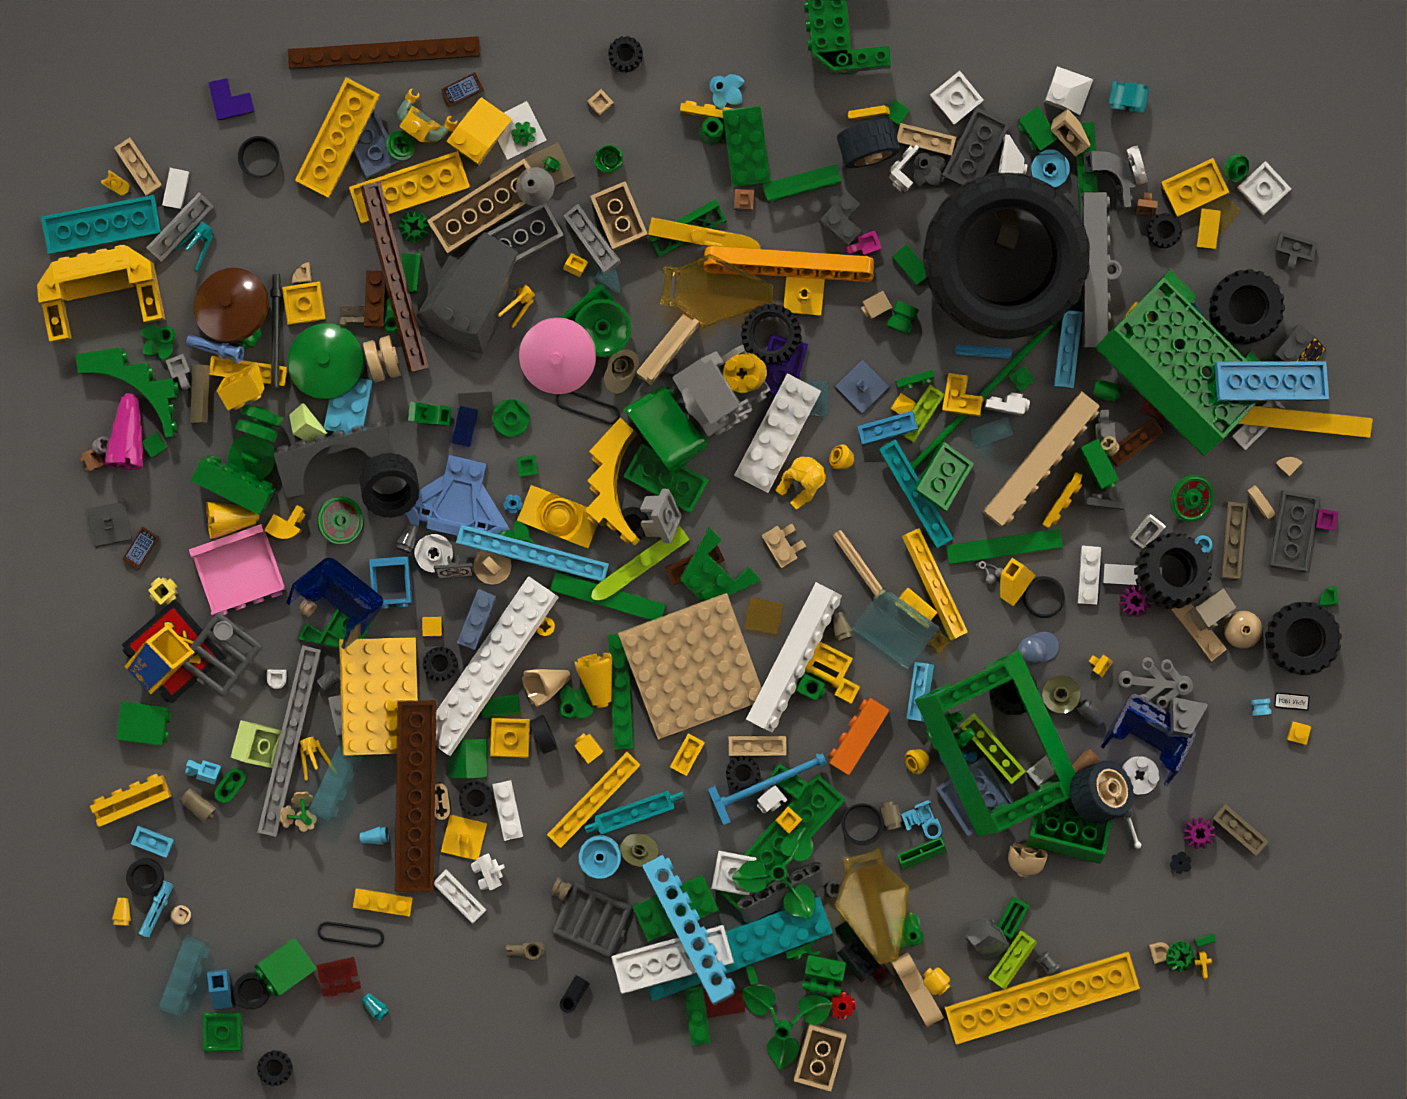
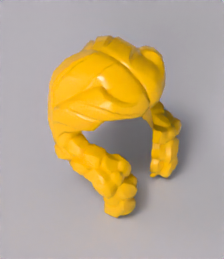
[776,456,826,510]

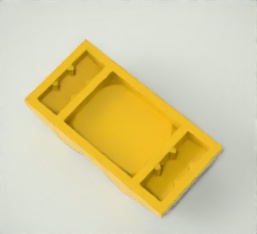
[517,485,598,548]

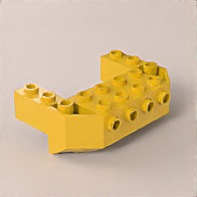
[37,245,166,343]

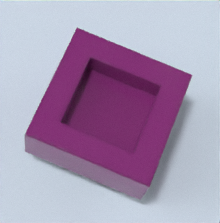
[1315,509,1338,531]

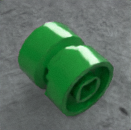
[886,301,919,335]

